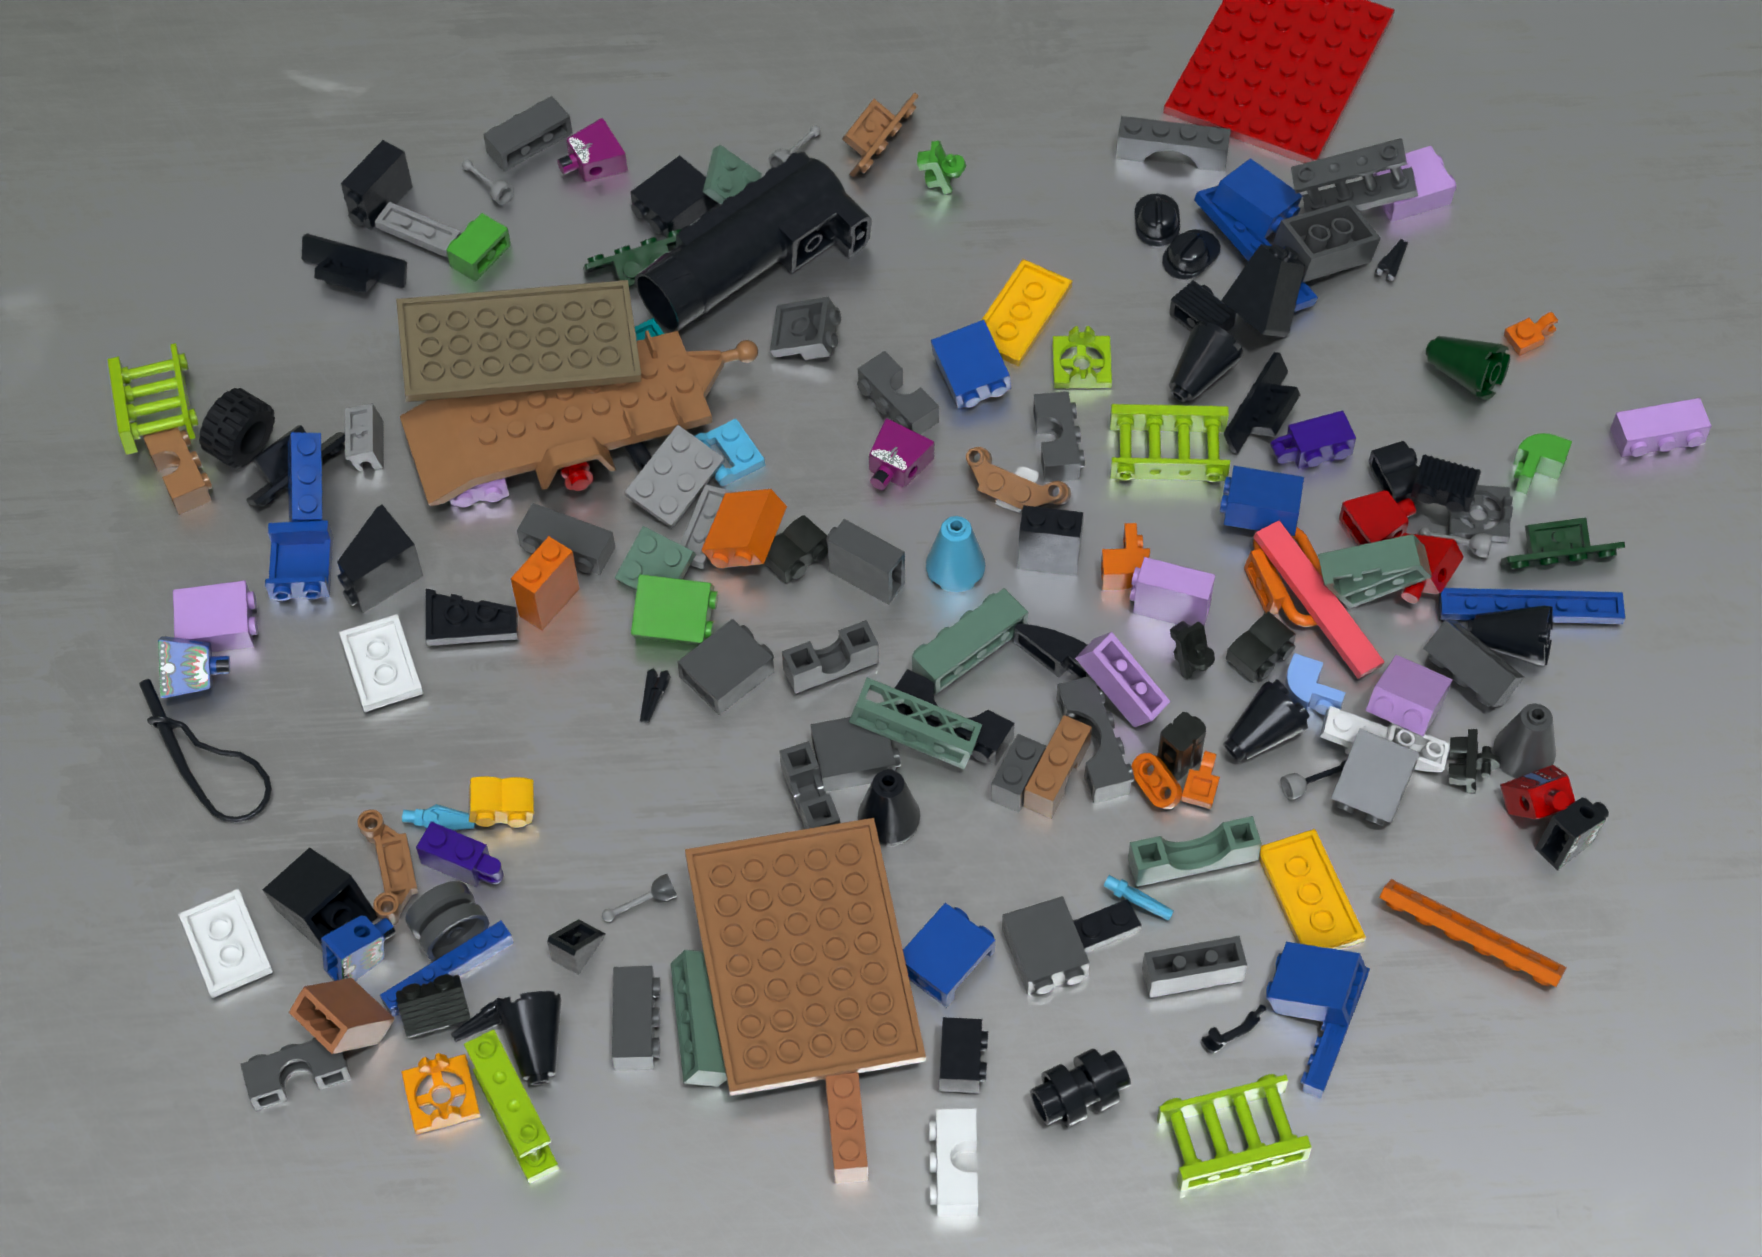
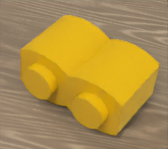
[469,776,534,828]

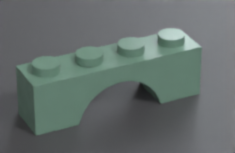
[1128,816,1262,887]

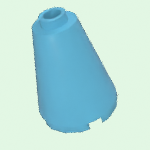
[926,516,985,593]

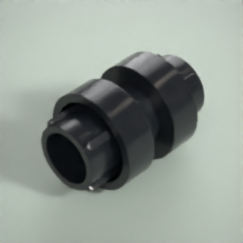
[1030,1048,1131,1127]

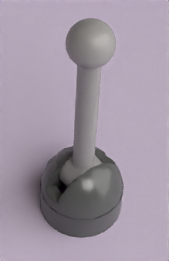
[602,873,677,921]

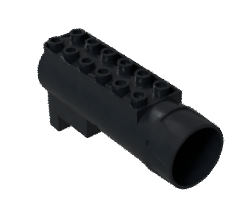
[635,152,872,332]

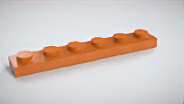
[1379,879,1567,987]

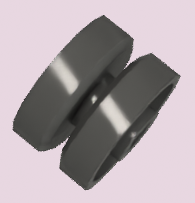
[405,881,490,961]

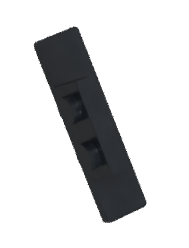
[301,233,407,292]
[1224,352,1300,454]
[246,425,345,507]

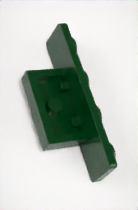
[583,229,681,287]
[1501,518,1625,569]

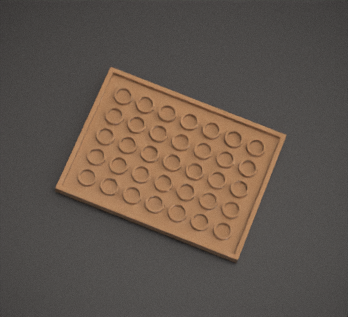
[685,818,926,1096]

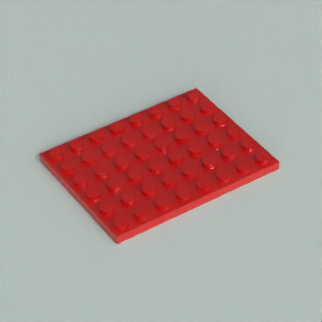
[1163,0,1395,163]

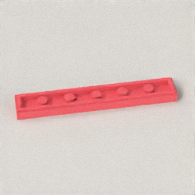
[1253,520,1385,679]

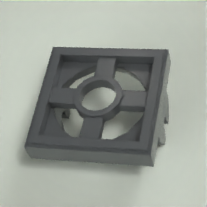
[1449,485,1513,543]

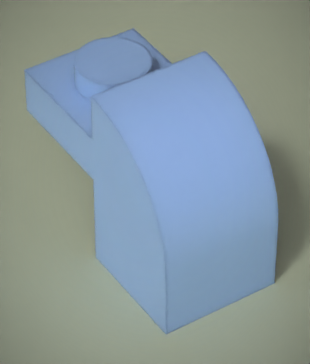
[1284,653,1346,715]

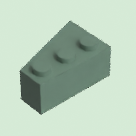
[1318,534,1432,609]

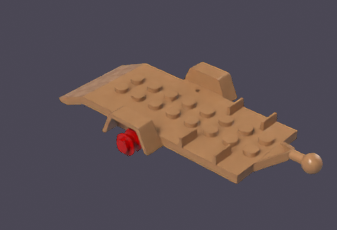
[400,331,758,507]

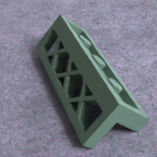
[849,677,982,769]

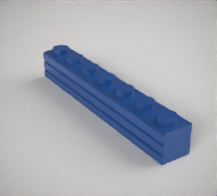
[380,920,514,1017]
[1300,967,1370,1099]

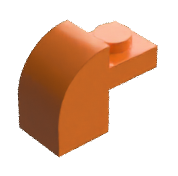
[1101,523,1150,590]

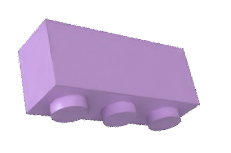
[1610,398,1712,457]
[1075,632,1171,727]

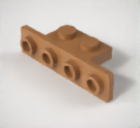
[842,92,919,178]

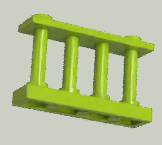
[107,343,199,455]
[1110,404,1230,482]
[464,1029,559,1184]
[1157,1074,1312,1192]

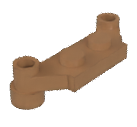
[966,447,1071,510]
[357,809,418,926]

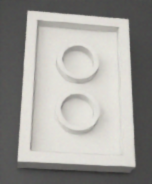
[339,614,423,712]
[178,888,273,998]

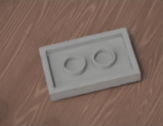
[624,425,725,529]

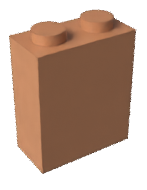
[288,978,395,1054]

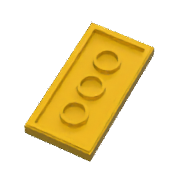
[982,259,1073,367]
[1259,829,1366,950]

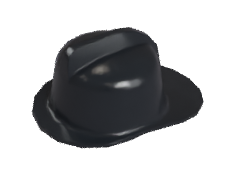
[1135,193,1180,247]
[1162,229,1221,280]

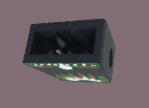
[1535,797,1609,871]

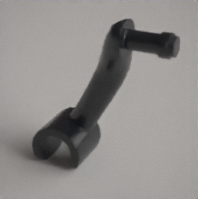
[1201,1004,1266,1053]

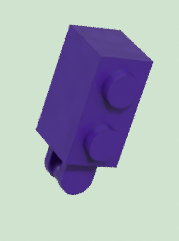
[1270,410,1356,469]
[416,821,504,887]

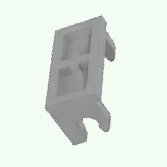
[345,403,384,471]

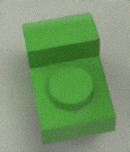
[1513,433,1572,495]

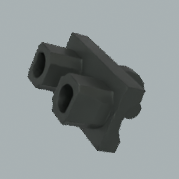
[1170,621,1215,680]
[1449,729,1500,794]

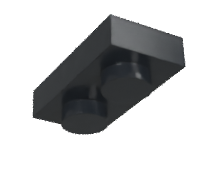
[1073,899,1142,953]

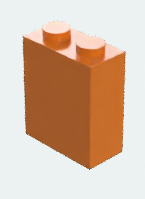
[701,489,787,568]
[511,536,580,631]

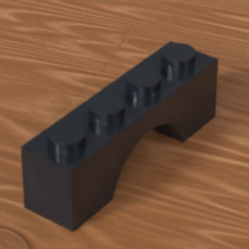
[895,669,1015,766]

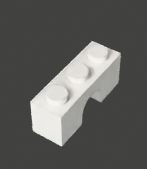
[929,1109,978,1216]

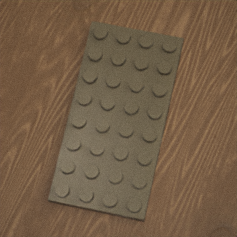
[396,280,641,402]

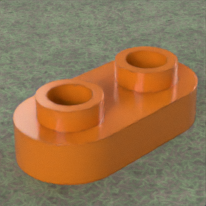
[1131,753,1182,809]

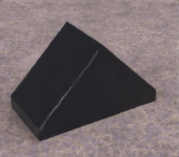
[547,919,605,975]

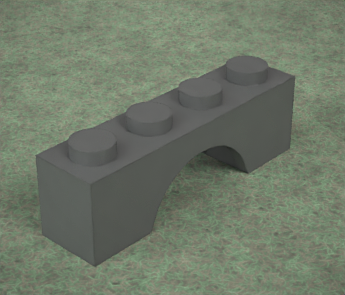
[1116,116,1231,172]
[1056,676,1134,803]

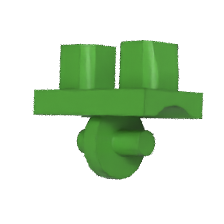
[917,140,966,194]

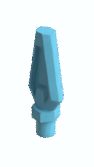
[402,804,476,831]
[1103,875,1174,921]

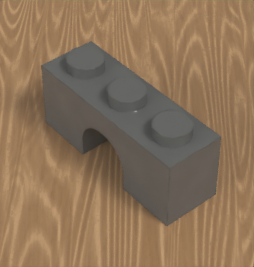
[857,351,939,435]
[1033,391,1085,483]
[782,620,879,694]
[779,741,840,829]
[240,1037,352,1111]

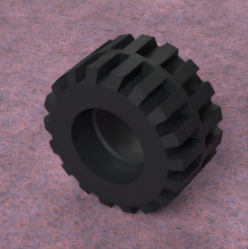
[199,388,275,469]

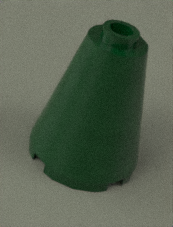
[1426,336,1510,400]

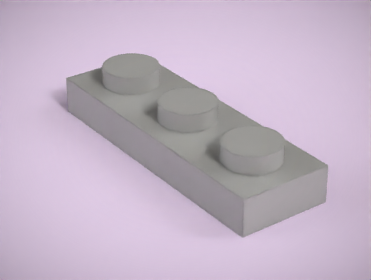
[375,202,461,258]
[680,484,733,569]

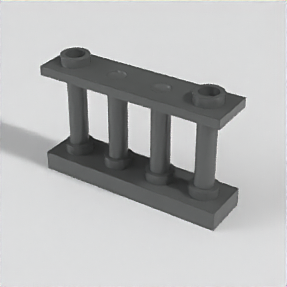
[1291,138,1418,213]

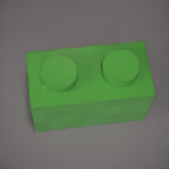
[446,213,511,282]

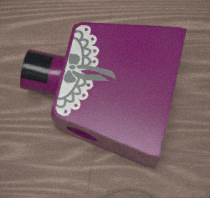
[557,118,628,182]
[869,418,935,490]

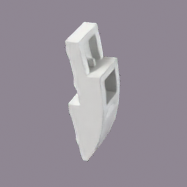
[1320,706,1450,772]

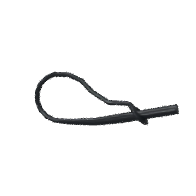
[139,679,272,823]

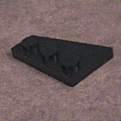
[426,588,518,646]

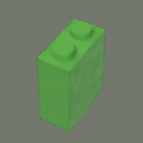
[631,574,718,645]

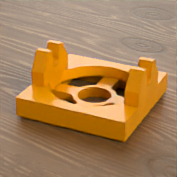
[401,1053,481,1135]

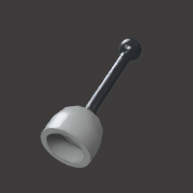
[1280,760,1347,800]

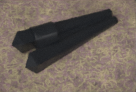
[1375,239,1408,282]
[640,668,671,723]
[451,998,502,1042]

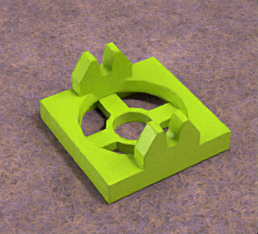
[1053,326,1112,389]

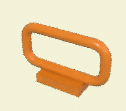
[1244,527,1339,627]

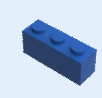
[288,432,322,522]

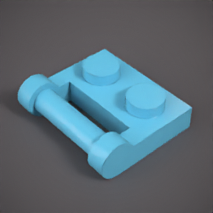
[694,419,765,486]

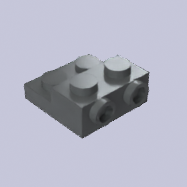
[770,297,841,360]

